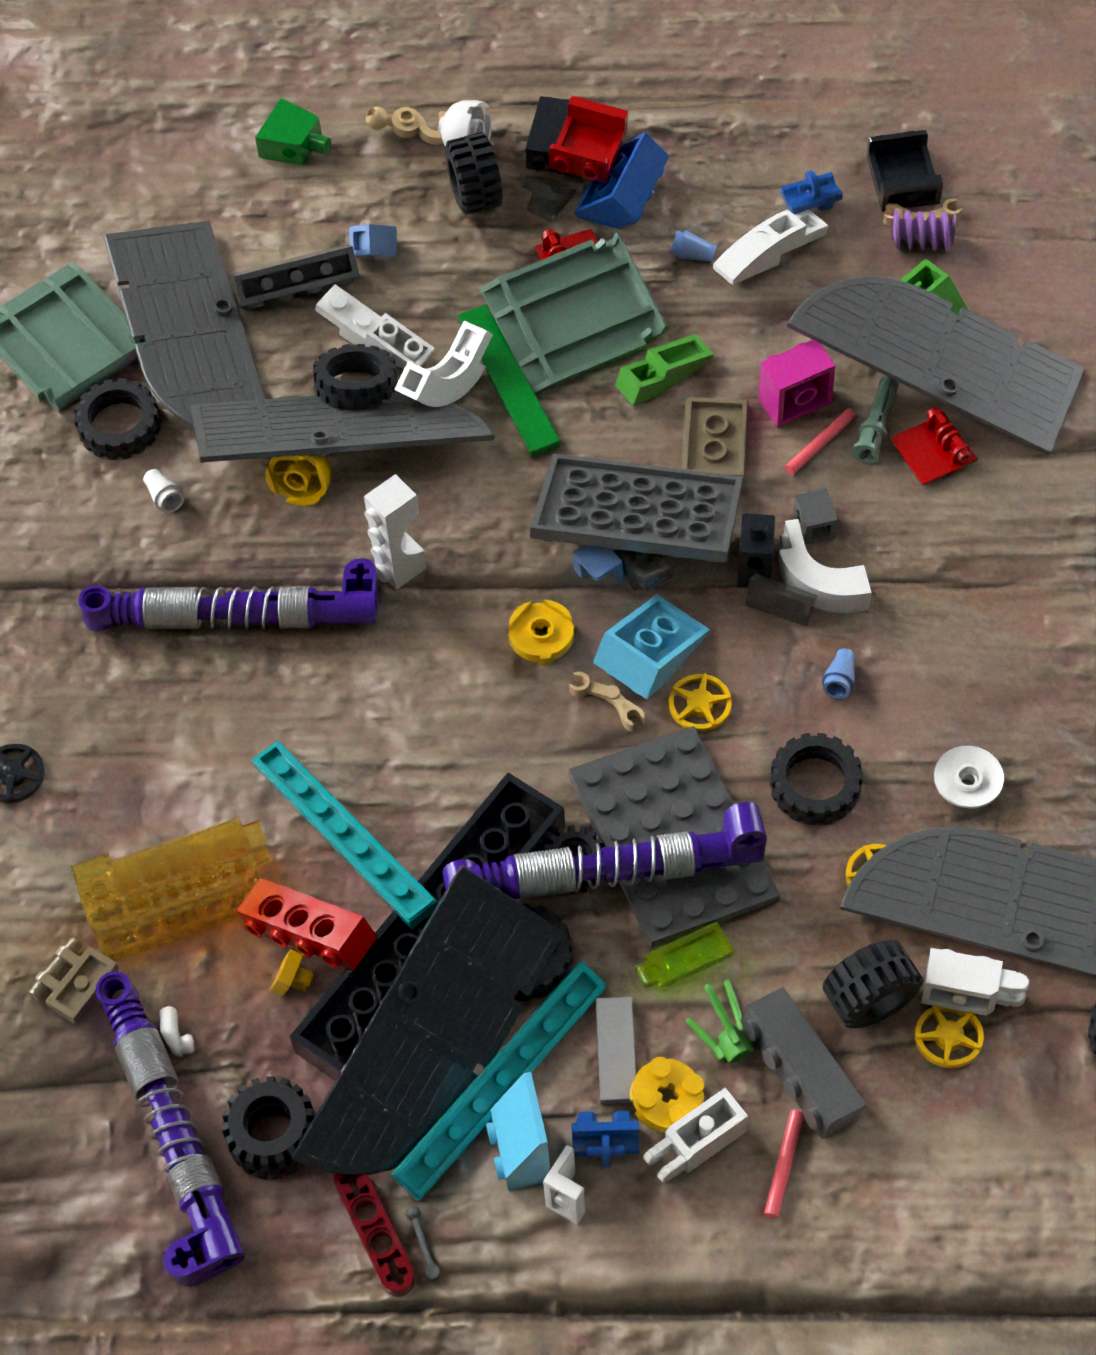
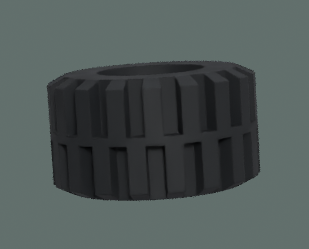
[445,132,503,215]
[822,939,924,1029]
[221,1076,315,1179]

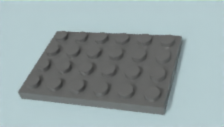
[530,454,743,563]
[568,726,781,948]

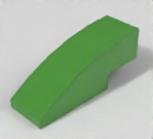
[615,334,714,406]

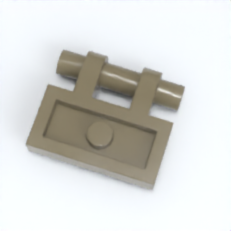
[28,937,119,1024]

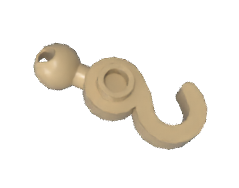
[366,106,446,145]

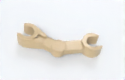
[883,199,963,227]
[569,672,645,732]

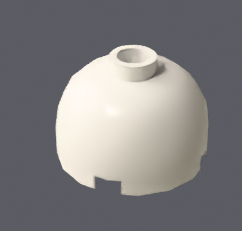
[438,100,492,146]

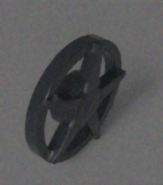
[0,744,45,803]

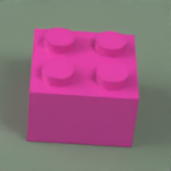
[758,340,836,427]

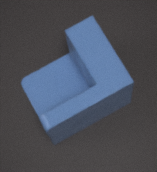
[349,224,397,258]
[573,545,623,582]

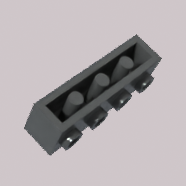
[231,244,360,309]
[741,987,867,1139]

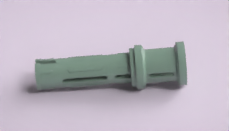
[852,376,899,464]

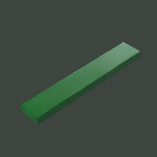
[457,304,560,458]

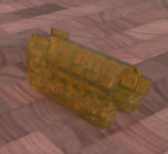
[71,817,272,961]

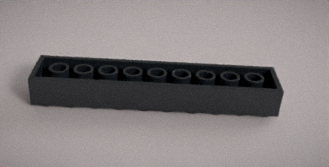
[290,772,565,1081]

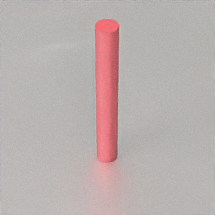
[785,408,857,476]
[764,1110,804,1219]

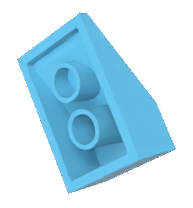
[593,594,710,699]
[486,1072,550,1191]

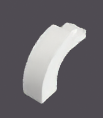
[394,321,493,407]
[778,519,871,613]

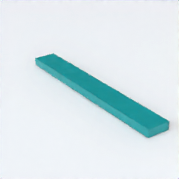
[251,740,438,929]
[390,961,607,1201]

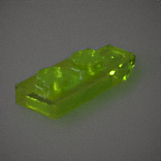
[635,922,734,988]

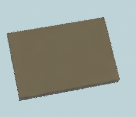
[681,397,749,484]

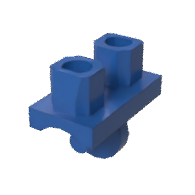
[781,170,843,215]
[571,1110,639,1168]

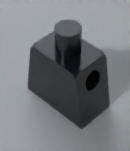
[738,513,775,589]

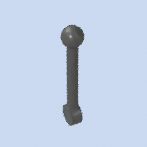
[406,1206,440,1281]

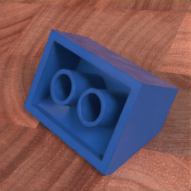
[574,132,669,229]

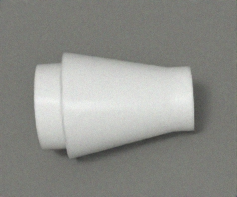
[143,469,184,513]

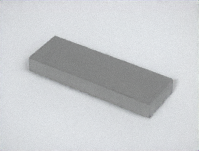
[596,997,636,1105]

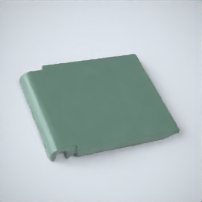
[480,232,668,395]
[0,262,145,411]

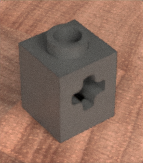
[794,488,838,545]

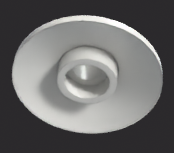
[934,746,1004,809]

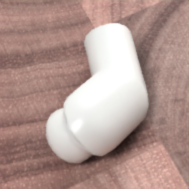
[159,1006,195,1057]

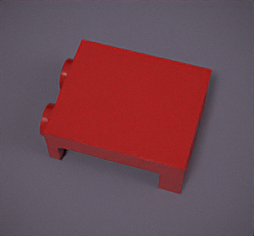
[548,96,629,183]

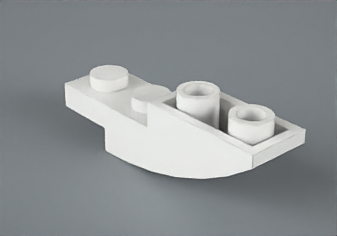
[713,209,828,285]
[315,284,435,369]

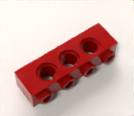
[236,878,378,971]

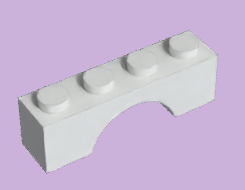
[364,474,427,590]

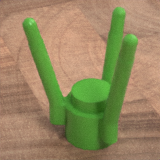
[686,980,754,1064]

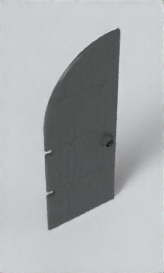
[103,221,266,427]
[787,277,1084,455]
[190,392,495,463]
[840,827,1096,978]

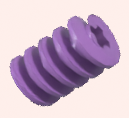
[892,210,956,252]

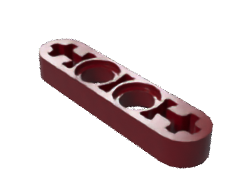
[333,1174,415,1297]

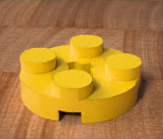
[508,600,574,666]
[629,1057,704,1133]

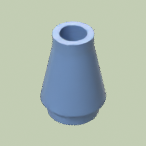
[670,230,717,263]
[822,648,856,699]

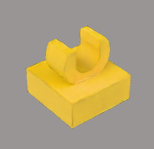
[270,949,314,996]

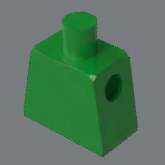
[255,98,331,165]

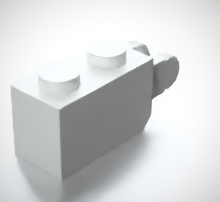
[921,948,1029,1016]
[643,1088,748,1183]

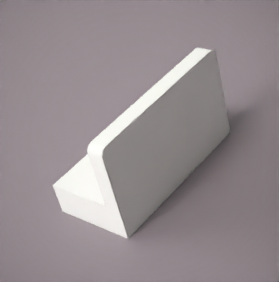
[543,1145,585,1225]

